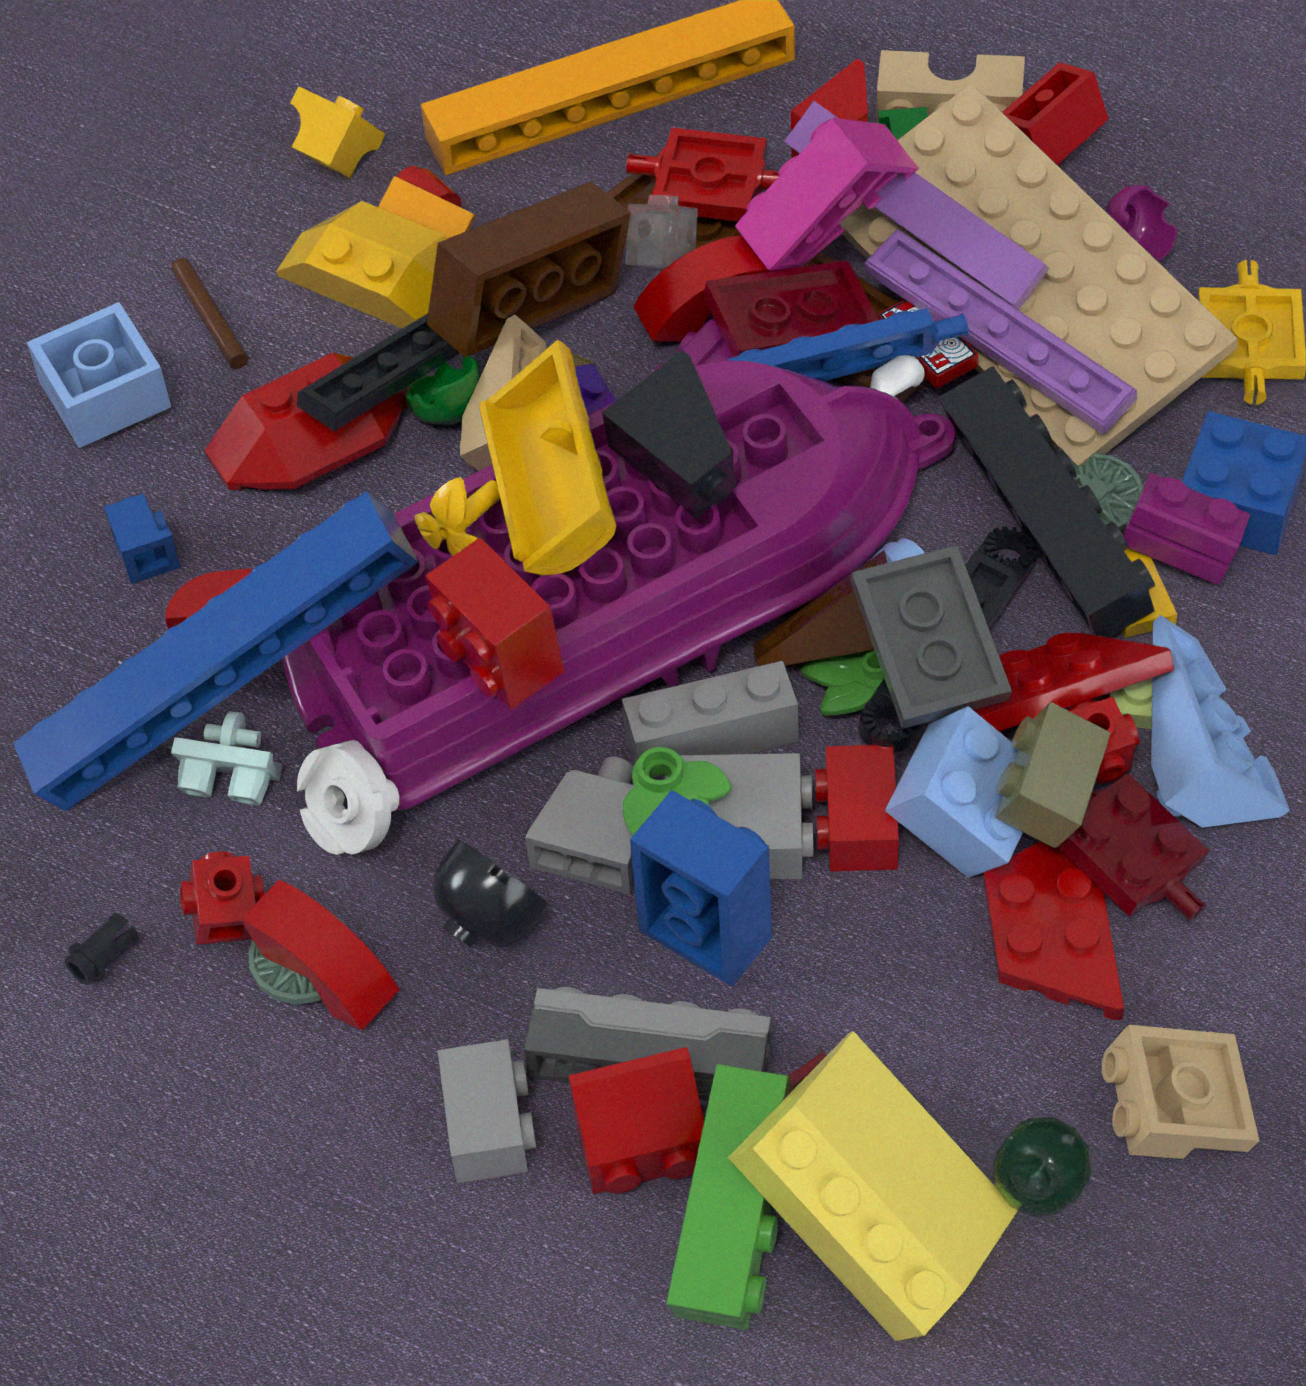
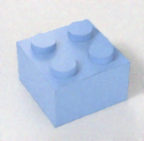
[27,302,171,448]
[885,706,1023,878]

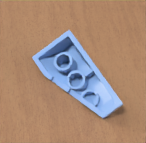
[1151,615,1290,828]

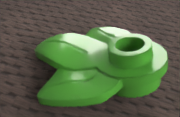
[800,649,884,716]
[623,747,732,836]

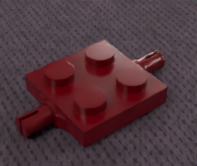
[1058,773,1210,922]

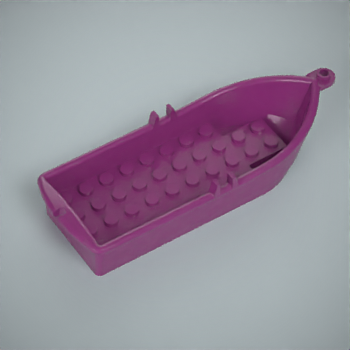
[282,361,956,811]

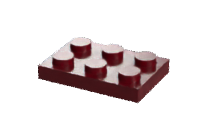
[704,260,879,357]

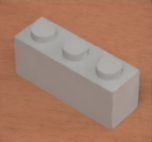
[622,661,799,776]

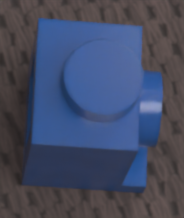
[104,493,181,584]

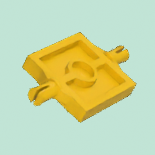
[1197,260,1306,405]

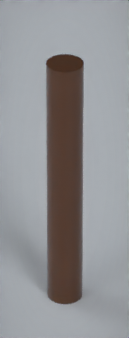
[171,258,248,369]

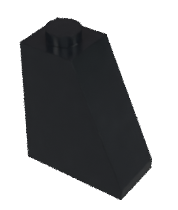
[602,350,736,518]

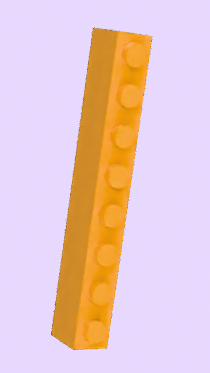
[420,0,795,176]

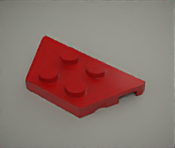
[973,632,1174,731]
[983,841,1124,1020]

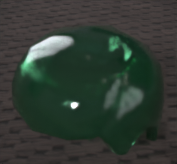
[992,1117,1092,1217]

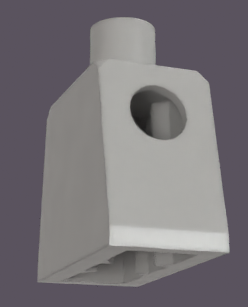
[525,756,634,895]

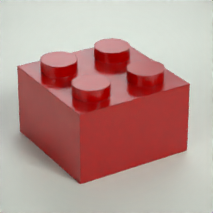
[425,537,565,710]

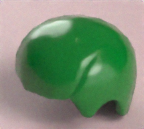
[405,356,481,426]

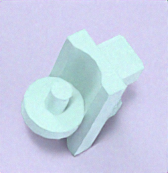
[171,711,283,806]

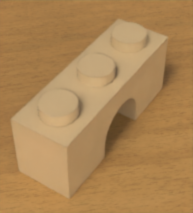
[876,50,1025,123]

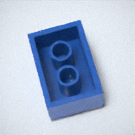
[630,790,772,987]

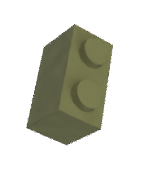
[995,702,1111,848]

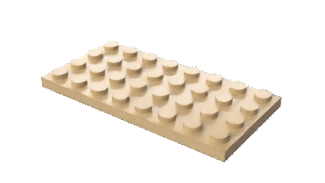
[839,83,1238,466]

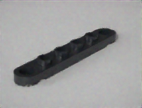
[858,526,1037,753]

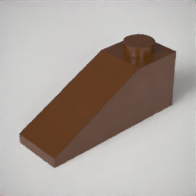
[753,550,893,666]

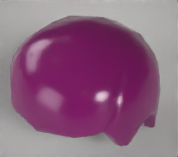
[1105,185,1177,262]

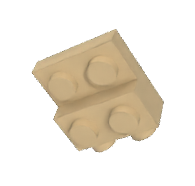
[1102,1025,1259,1159]

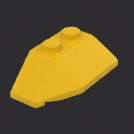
[276,201,446,329]

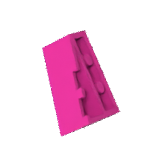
[735,118,920,271]

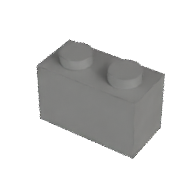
[437,1039,536,1183]

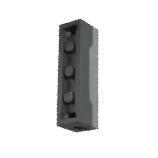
[524,987,772,1101]

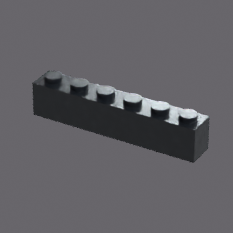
[939,366,1155,637]

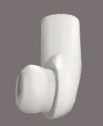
[870,355,925,397]

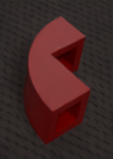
[633,235,771,342]
[241,879,400,1030]

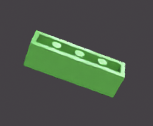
[666,1064,794,1330]

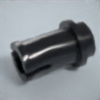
[64,913,139,985]

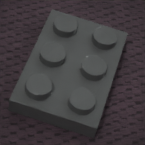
[850,545,1012,729]

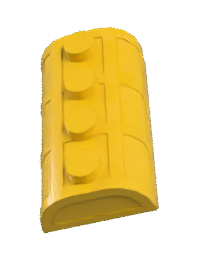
[479,340,616,575]

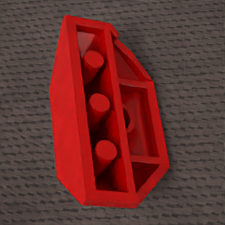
[204,353,407,490]

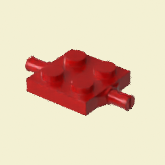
[626,127,779,221]

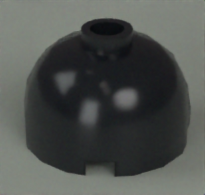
[433,839,549,947]

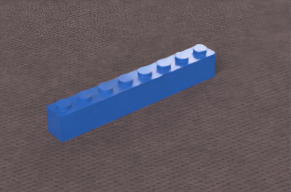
[13,491,418,811]

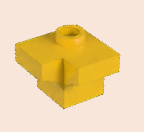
[290,86,386,178]

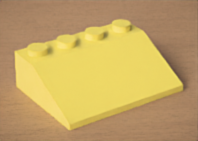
[728,1031,1017,1341]

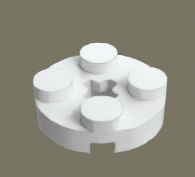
[297,740,399,855]

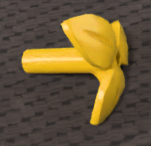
[414,477,500,556]

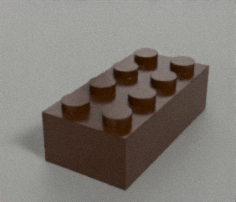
[427,181,631,358]

